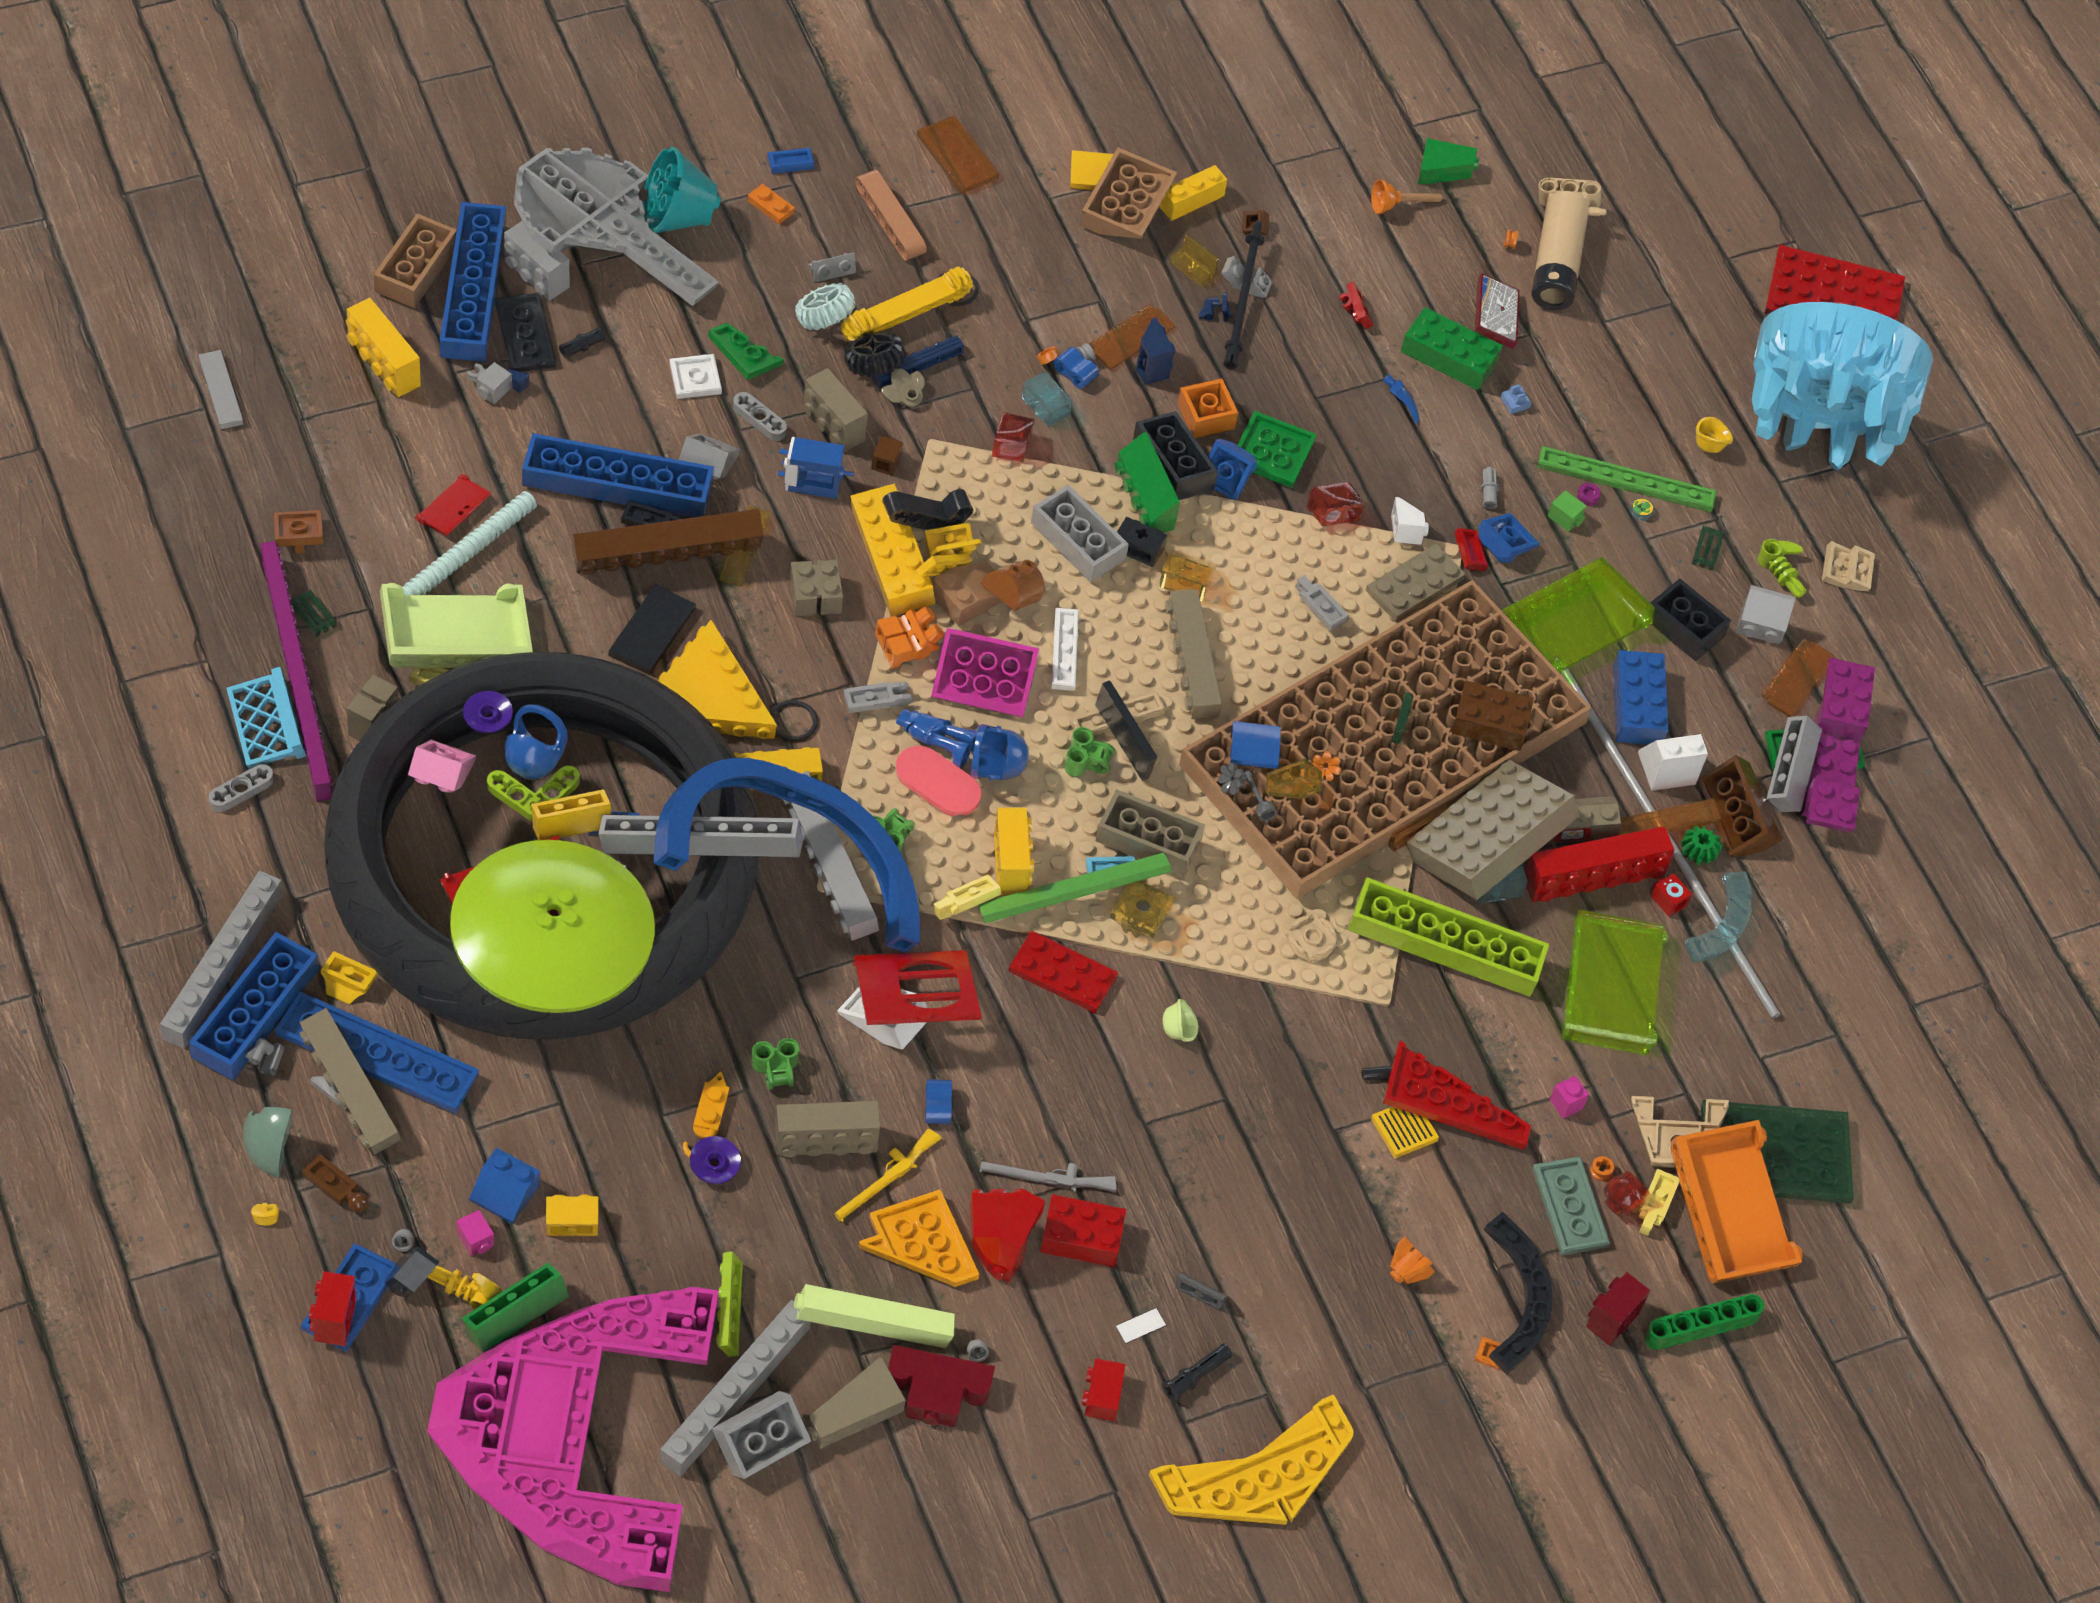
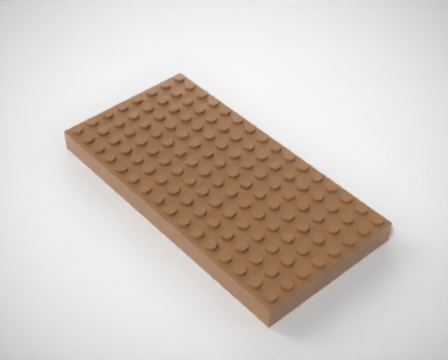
[1179,580,1592,899]

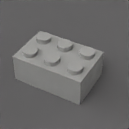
[504,221,570,301]
[712,1391,811,1479]

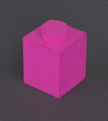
[1550,1076,1589,1119]
[456,1210,494,1257]

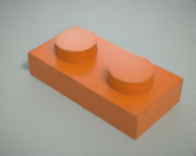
[747,183,795,225]

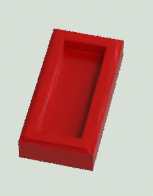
[1454,528,1488,571]

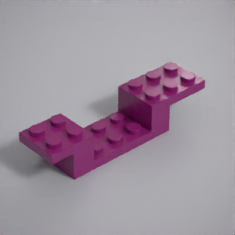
[1802,657,1875,833]

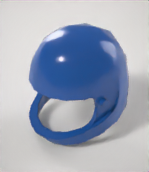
[505,705,568,779]
[971,724,1029,781]

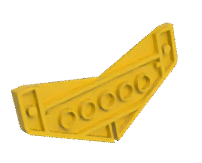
[1149,1394,1353,1525]

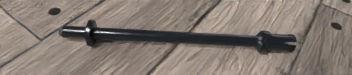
[1223,220,1265,369]

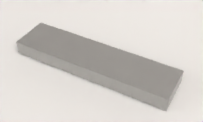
[198,350,243,429]

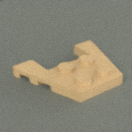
[1631,1096,1729,1168]

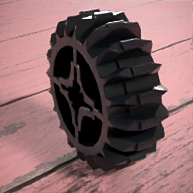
[844,331,905,377]

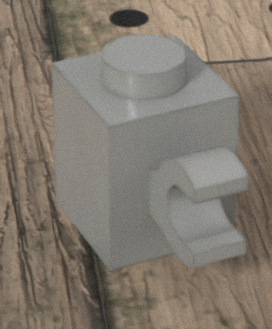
[467,362,512,404]

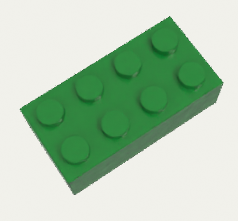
[1400,307,1503,391]

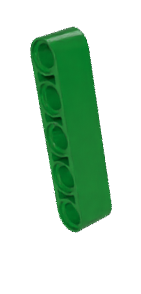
[1644,1294,1765,1350]

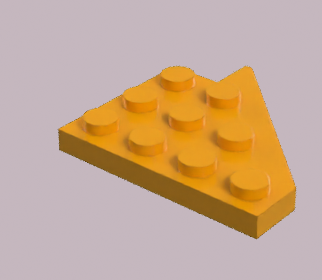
[859,1189,980,1287]

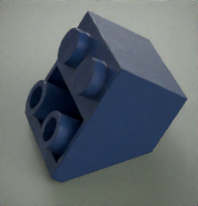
[1136,317,1175,385]

